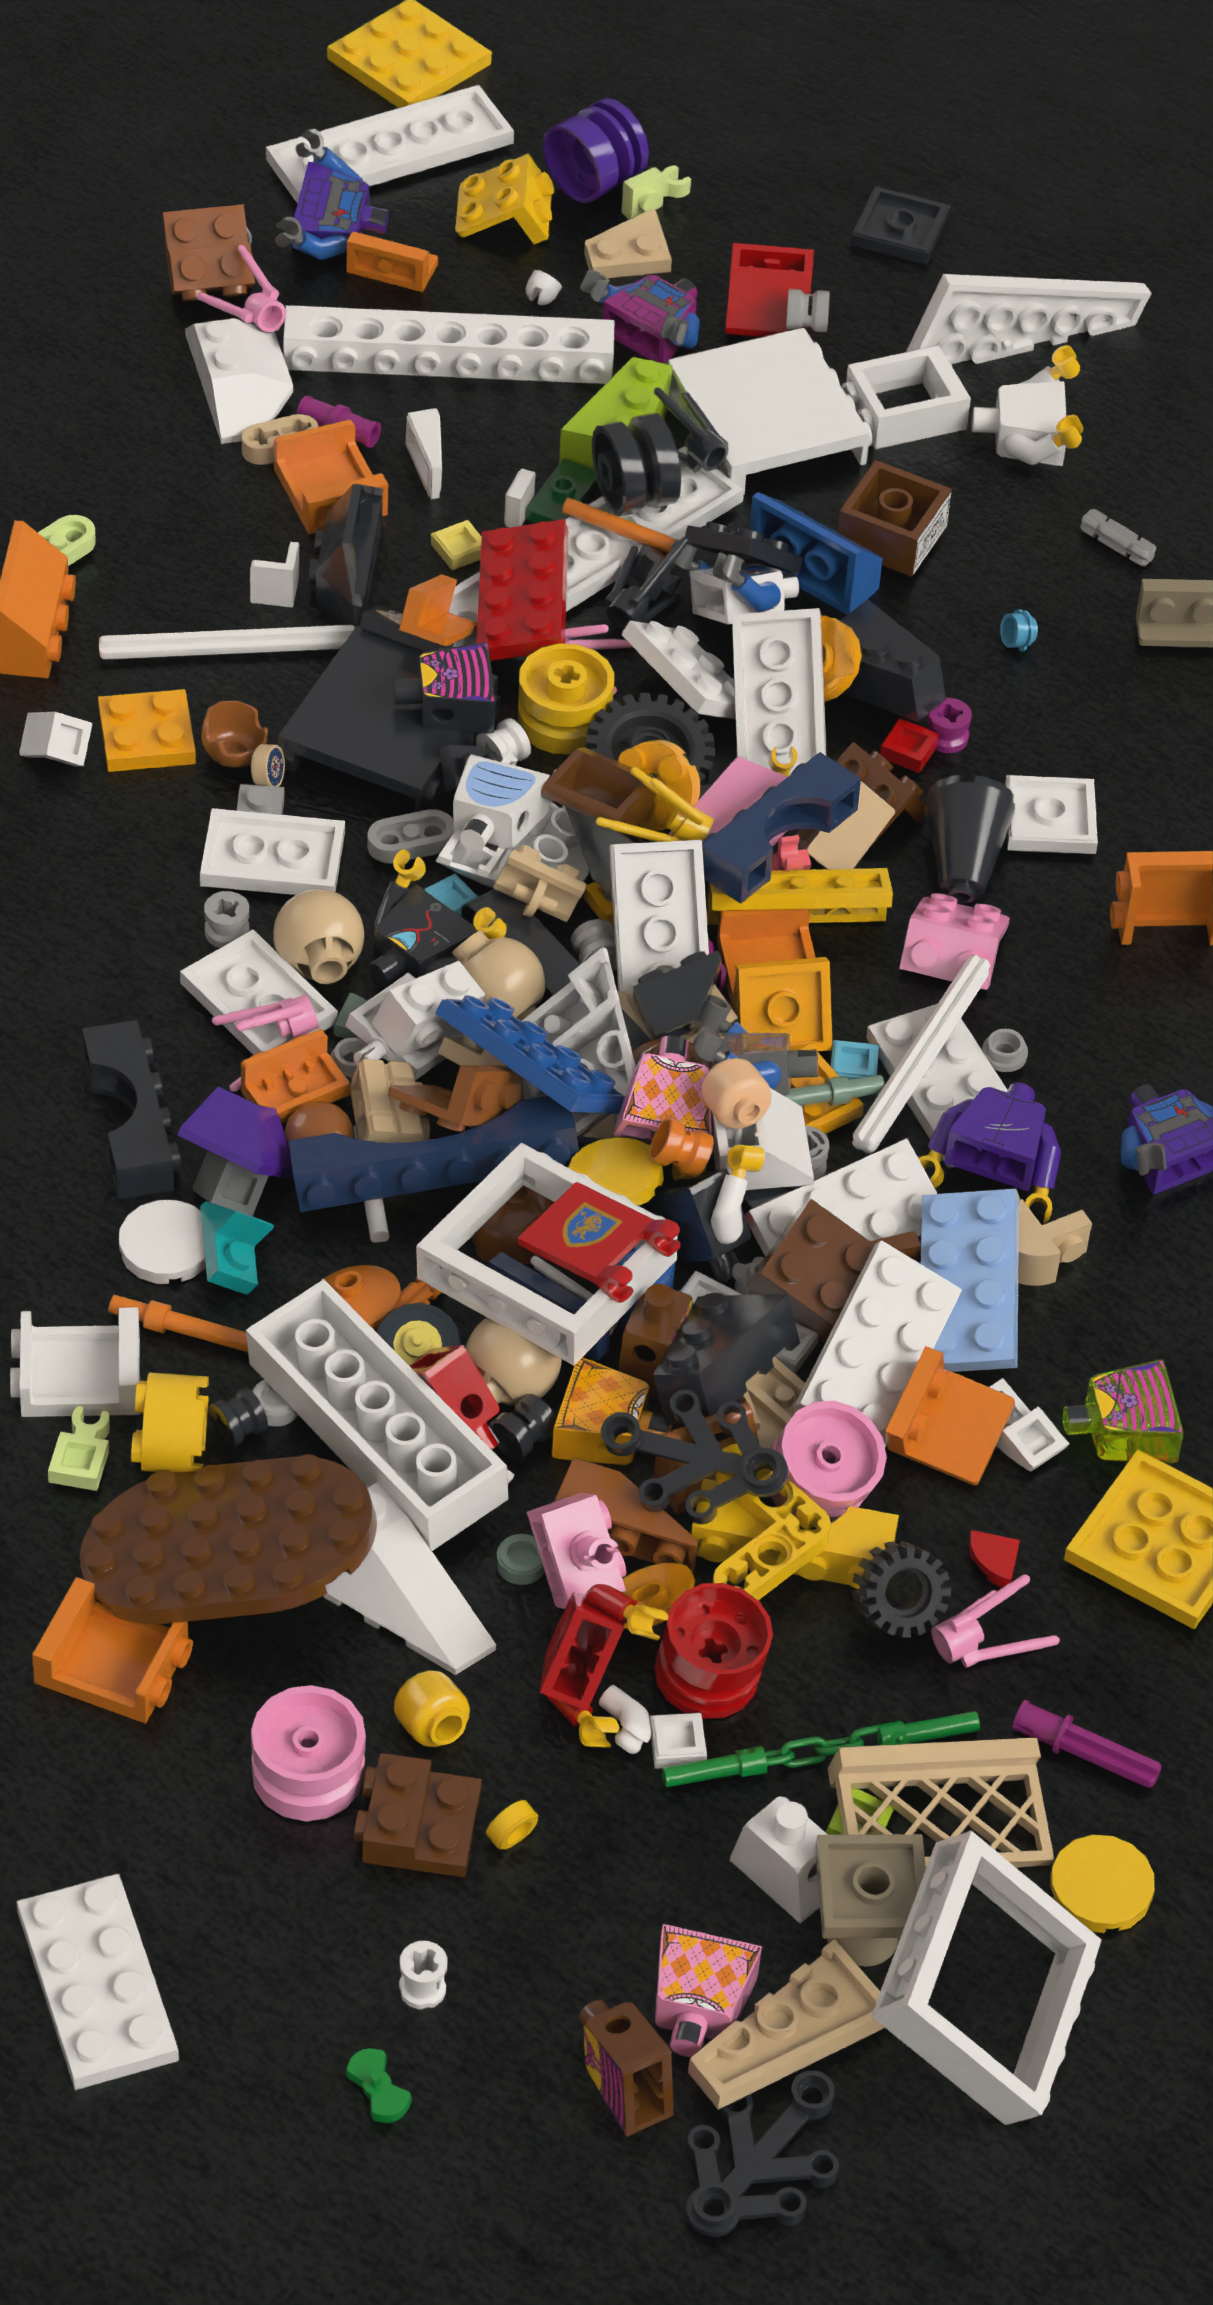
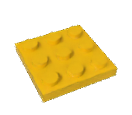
[327,0,492,108]
[1064,1449,1213,1629]

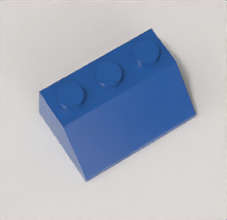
[750,492,883,615]

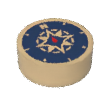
[251,744,285,787]

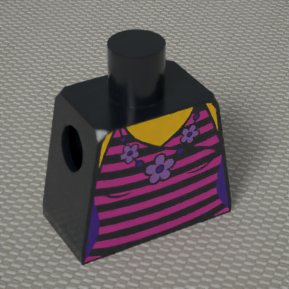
[393,642,495,733]

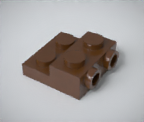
[354,1753,482,1877]

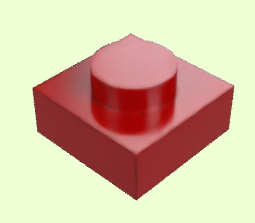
[880,718,939,773]

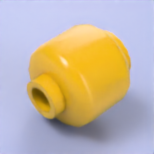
[394,1670,470,1747]

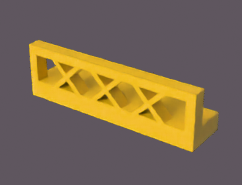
[706,868,893,925]

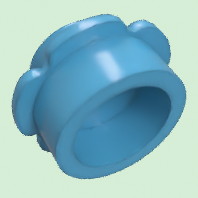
[1000,609,1038,652]

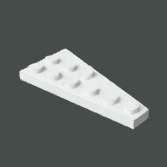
[906,274,1151,366]

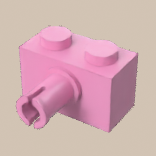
[527,1493,626,1609]

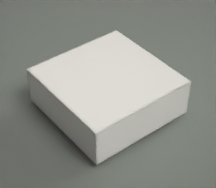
[504,469,535,527]
[650,1713,707,1769]

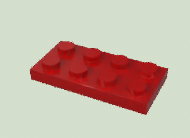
[476,519,569,661]

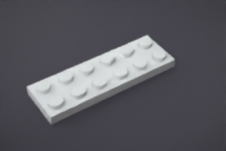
[266,85,514,203]

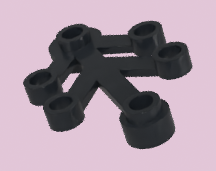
[601,1389,789,1524]
[686,2071,839,2237]

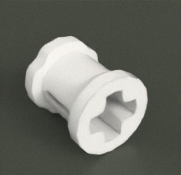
[399,1941,447,2009]

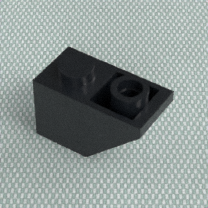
[632,951,722,1040]

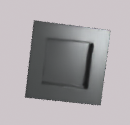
[193,1150,268,1216]

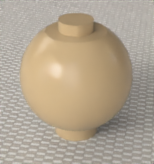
[273,889,364,984]
[452,930,545,1021]
[465,1318,562,1407]

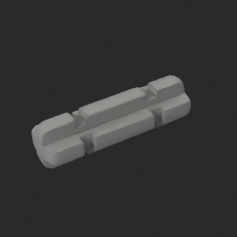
[1080,509,1156,566]

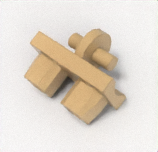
[493,845,586,922]

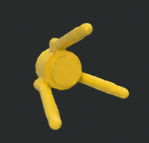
[596,767,714,843]

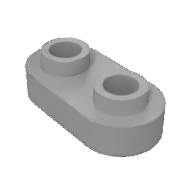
[367,810,454,863]

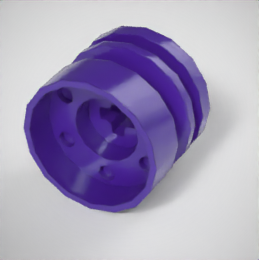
[543,98,649,203]

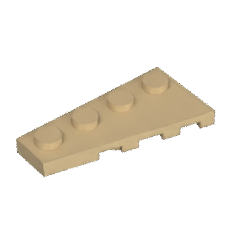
[688,1939,885,2109]

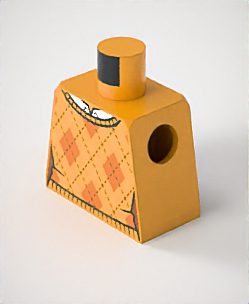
[552,1358,672,1465]

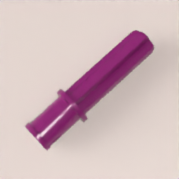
[1012,1700,1161,1788]

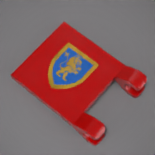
[518,1182,681,1303]

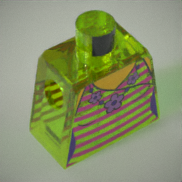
[1063,1360,1184,1463]

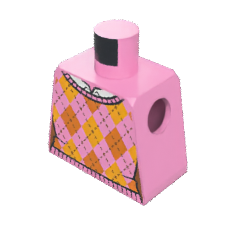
[613,1036,711,1144]
[655,1924,762,2057]

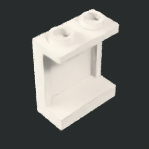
[10,1307,140,1417]

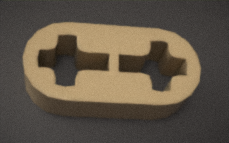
[242,414,318,465]

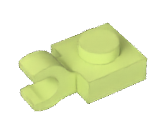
[622,166,691,219]

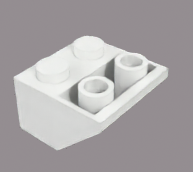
[711,1088,814,1190]

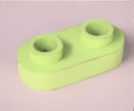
[38,515,96,566]

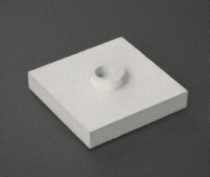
[1005,775,1098,854]

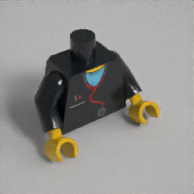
[368,849,507,987]

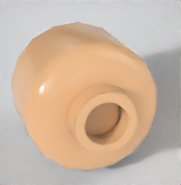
[701,1058,772,1129]

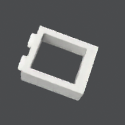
[842,345,971,449]

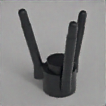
[654,387,729,473]
[604,537,689,630]

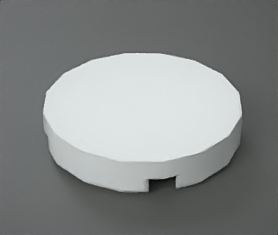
[119,1200,206,1284]

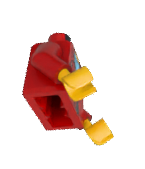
[540,1584,668,1748]

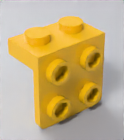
[455,154,554,244]

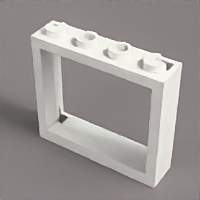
[416,1143,678,1366]
[872,1831,1101,2125]

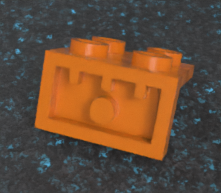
[885,1346,1015,1485]

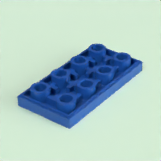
[435,995,625,1114]

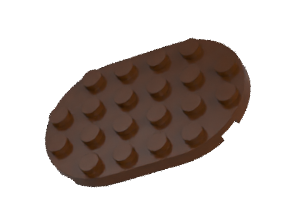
[80,1454,377,1624]

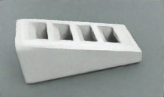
[406,409,442,499]

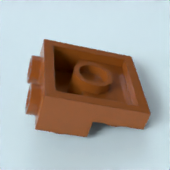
[162,204,255,301]

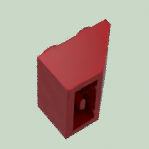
[725,243,814,337]

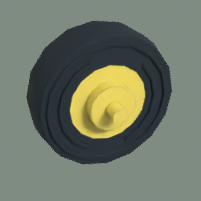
[377,1303,461,1365]

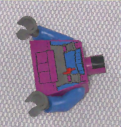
[579,270,700,364]

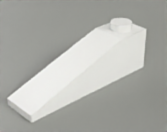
[323,1482,496,1675]

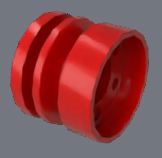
[654,1583,773,1719]

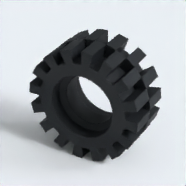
[852,1541,951,1638]

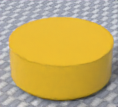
[486,1800,538,1849]

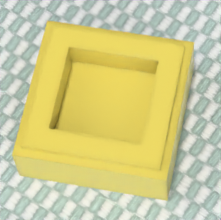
[431,520,481,570]

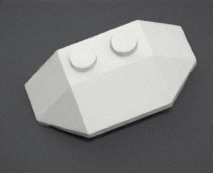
[186,319,293,444]

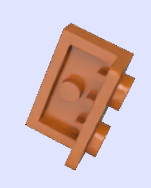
[241,1029,350,1124]

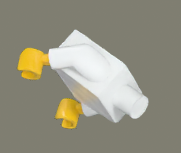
[972,345,1084,466]

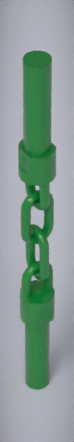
[662,1711,980,1788]

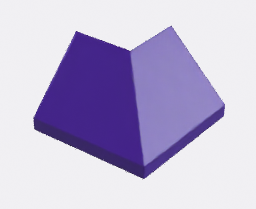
[178,1086,294,1179]

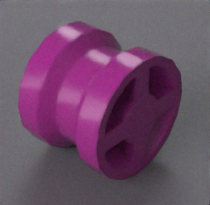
[926,698,972,753]

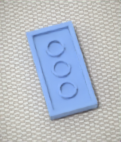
[921,1189,1019,1372]

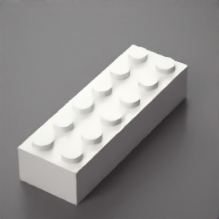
[246,1279,508,1551]

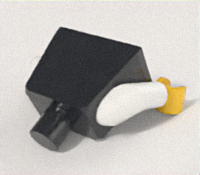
[648,1145,765,1283]

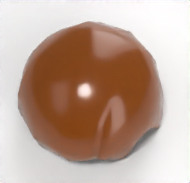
[201,701,268,768]
[284,1101,355,1149]

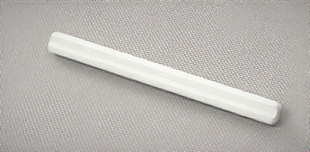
[99,625,355,659]
[852,955,990,1154]

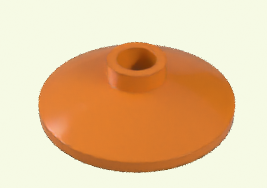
[321,1265,401,1328]

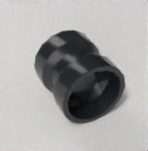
[489,1394,556,1461]

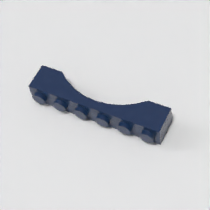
[289,1096,579,1212]

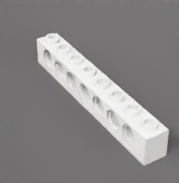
[284,306,614,384]

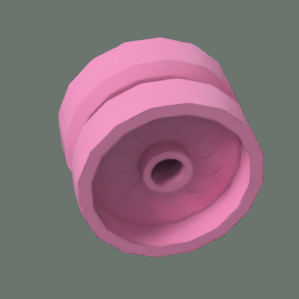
[769,1401,887,1523]
[251,1685,366,1821]

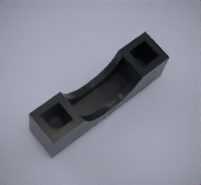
[82,1020,181,1199]

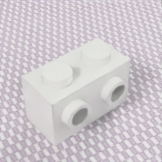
[372,961,486,1058]

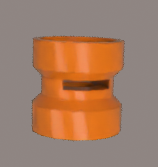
[649,1117,714,1178]

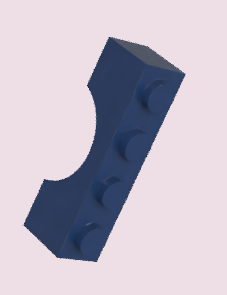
[702,752,861,904]

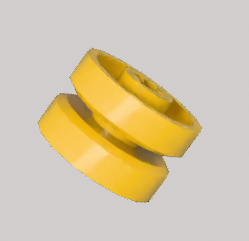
[517,644,614,755]

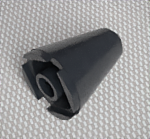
[927,775,1015,904]

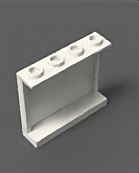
[668,328,872,493]

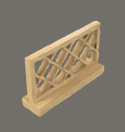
[827,1738,1054,1868]

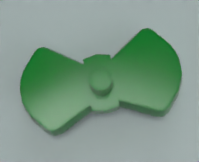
[346,2048,412,2123]

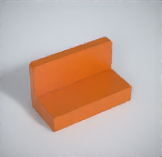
[347,231,438,292]
[399,574,477,646]

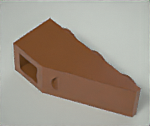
[554,1458,698,1574]

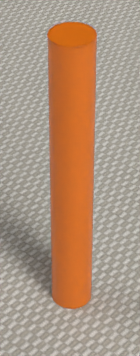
[562,498,676,554]

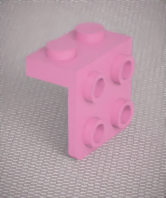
[899,893,1010,990]

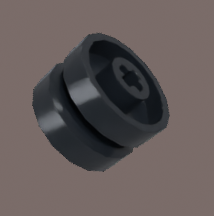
[592,413,681,517]

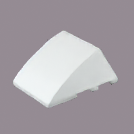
[436,750,590,888]
[521,947,636,1136]

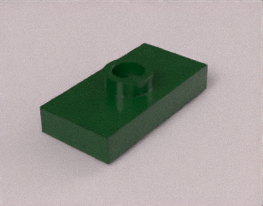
[525,459,599,524]

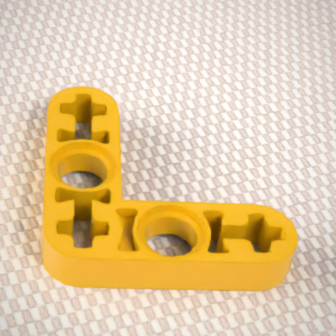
[713,1444,831,1600]

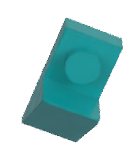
[200,1201,274,1295]

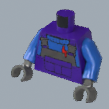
[275,129,389,260]
[1121,1084,1213,1194]

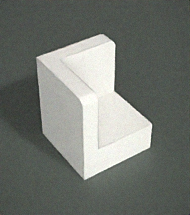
[250,542,299,607]
[20,712,92,766]

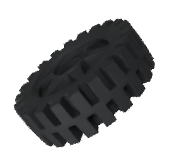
[584,693,715,796]

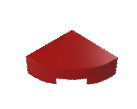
[969,1530,1020,1588]

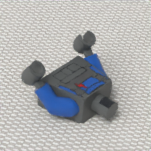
[693,996,818,1096]

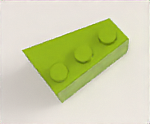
[559,357,673,470]

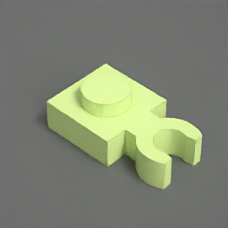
[48,1406,110,1491]

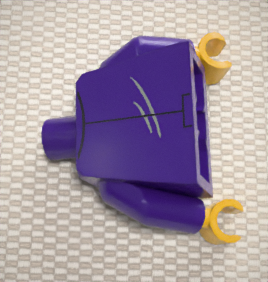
[918,1082,1061,1224]

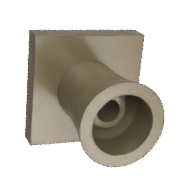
[815,1835,926,1966]

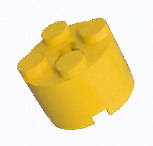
[131,1372,209,1472]

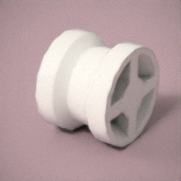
[476,718,531,762]

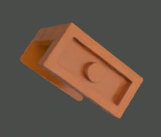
[274,420,388,535]
[1110,851,1213,945]
[717,909,816,1022]
[32,1577,193,1724]

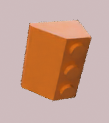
[0,520,76,678]

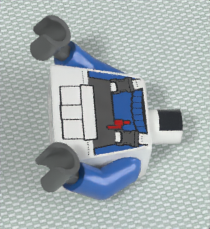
[670,539,799,624]

